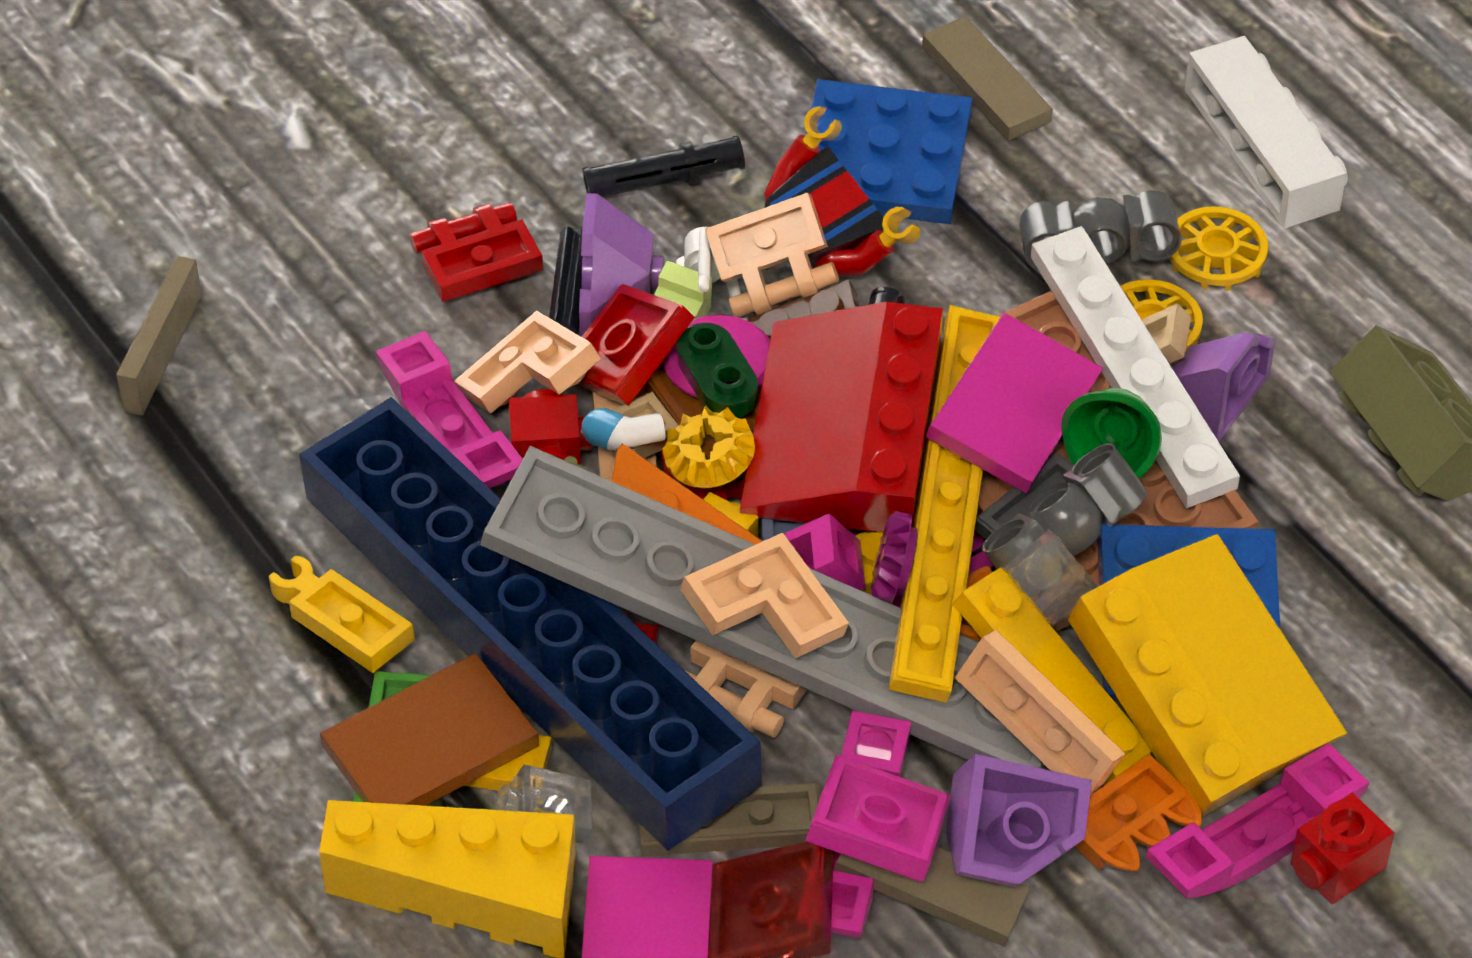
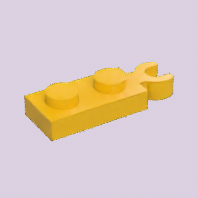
[269,556,415,673]

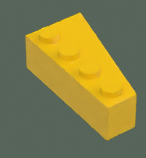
[319,800,577,958]

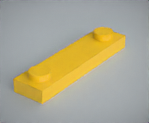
[952,567,1152,785]

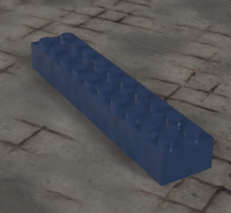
[299,397,762,851]

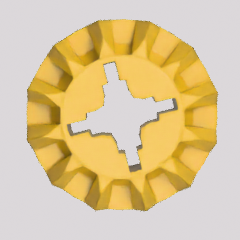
[662,405,755,488]

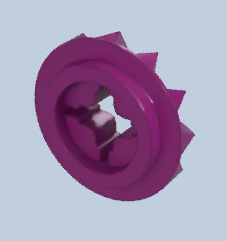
[871,511,917,604]

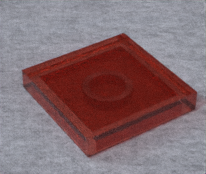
[708,841,834,958]

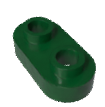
[677,323,758,418]

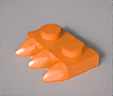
[1074,754,1202,872]

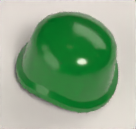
[1061,388,1162,479]

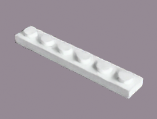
[1031,226,1240,509]

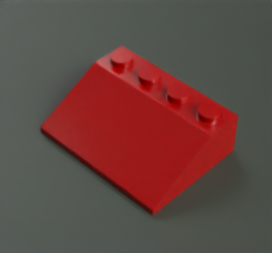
[740,302,943,532]

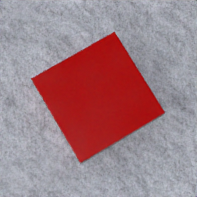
[576,284,695,406]

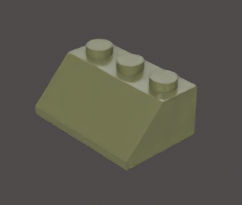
[1329,325,1472,501]

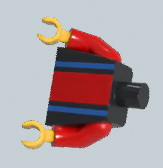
[764,106,920,277]

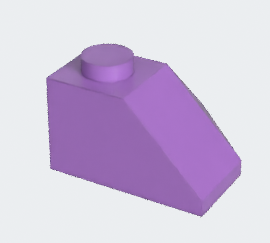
[579,193,664,337]
[1171,332,1276,442]
[946,754,1092,887]

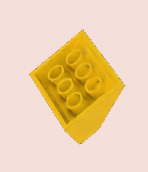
[1068,534,1347,818]

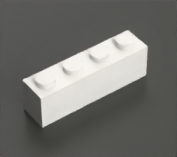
[1185,36,1348,229]

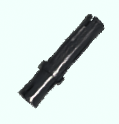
[582,135,745,197]

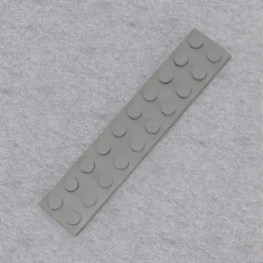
[480,446,1042,768]

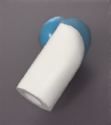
[582,408,666,451]

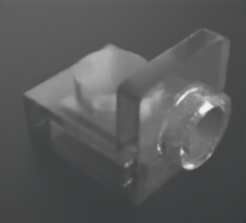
[1003,529,1098,626]
[494,764,592,844]

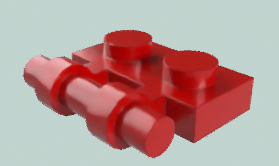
[409,202,543,302]

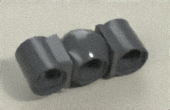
[1019,190,1182,271]
[982,443,1147,596]

